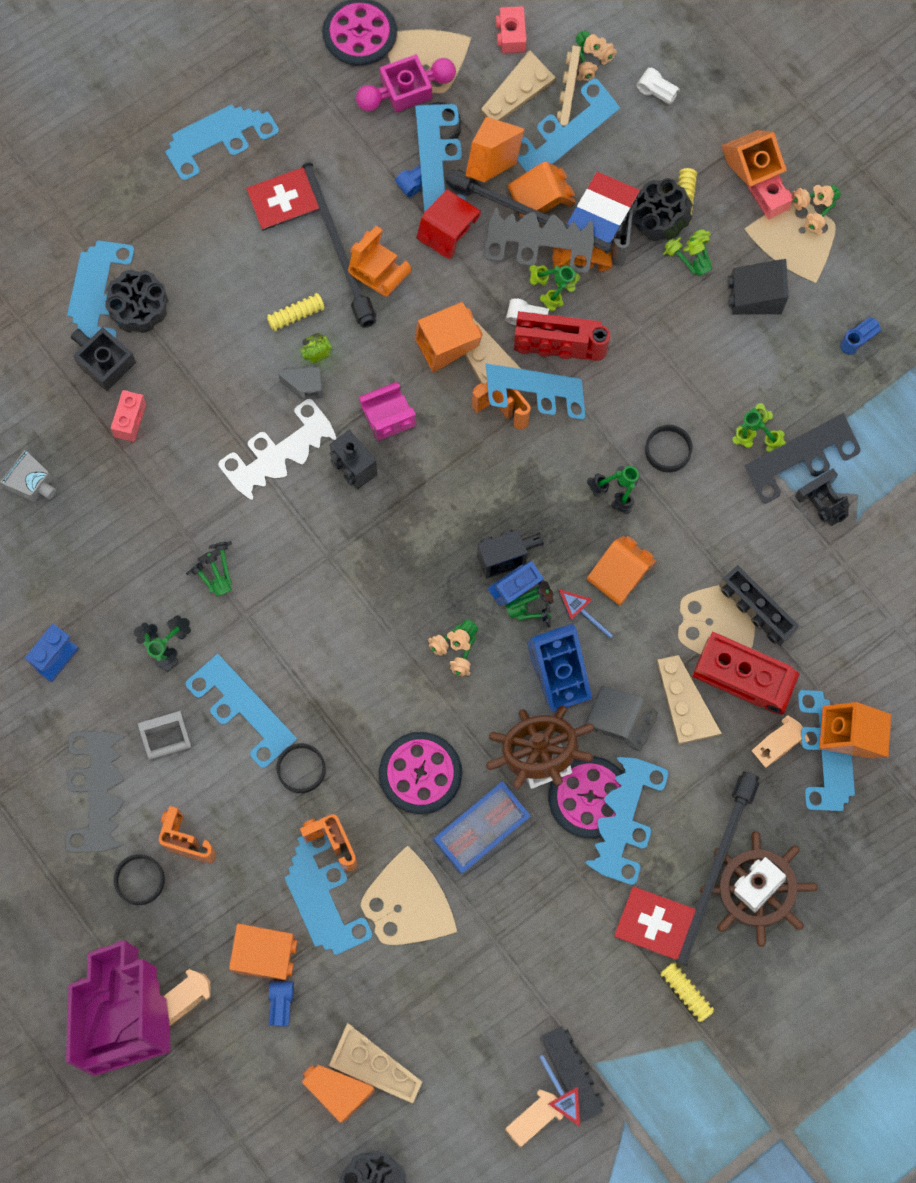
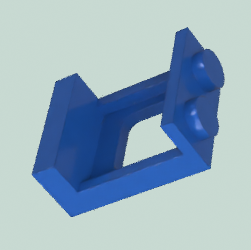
[487,561,544,606]
[25,623,79,683]

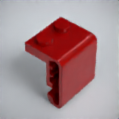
[416,189,482,260]

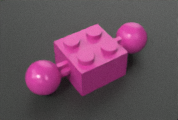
[356,54,456,113]

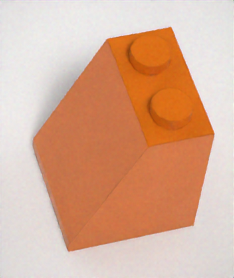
[465,117,525,182]
[721,130,787,187]
[414,302,482,373]
[819,702,891,759]
[229,924,298,981]
[302,1065,375,1123]

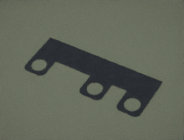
[744,413,861,503]

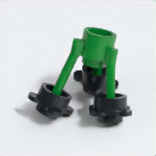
[587,466,639,514]

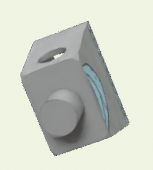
[1,450,56,502]

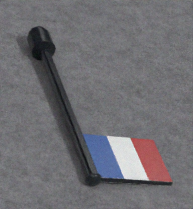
[446,169,641,254]

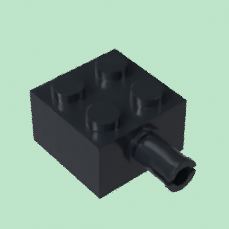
[71,327,136,391]
[329,429,378,489]
[477,530,544,579]

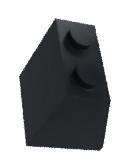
[727,259,789,315]

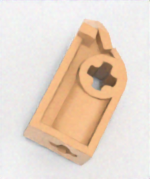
[752,715,810,767]
[163,969,210,1026]
[505,1090,563,1148]

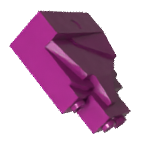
[66,941,170,1077]

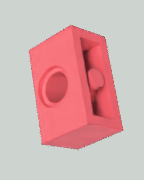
[496,6,526,53]
[748,174,792,220]
[111,390,146,442]

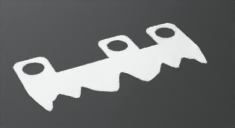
[219,399,337,500]

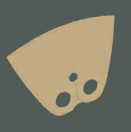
[388,30,471,93]
[744,202,836,283]
[678,585,755,672]
[361,846,457,945]

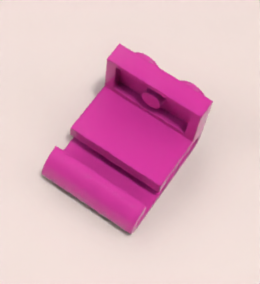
[358,382,416,441]

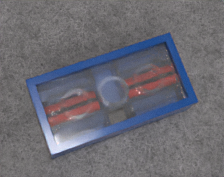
[432,781,531,874]

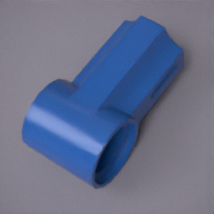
[395,165,422,197]
[840,317,881,355]
[269,980,294,1027]

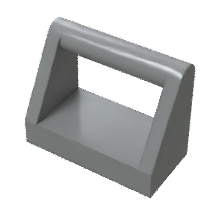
[138,711,192,760]

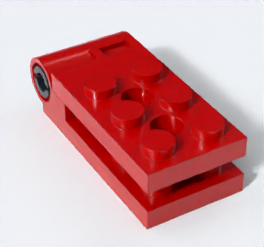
[513,311,610,361]
[692,631,800,715]

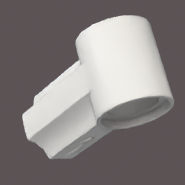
[636,68,679,104]
[506,299,549,325]

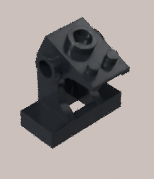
[795,468,850,527]

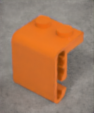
[507,162,576,218]
[552,222,612,271]
[348,226,412,297]
[472,382,531,430]
[586,536,657,606]
[159,806,216,863]
[300,814,358,871]

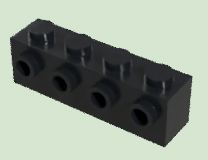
[719,565,799,647]
[540,1026,604,1122]

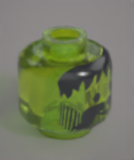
[300,333,333,364]

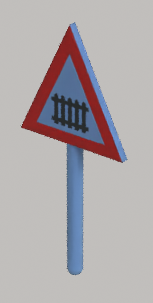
[558,589,613,638]
[540,1055,580,1127]

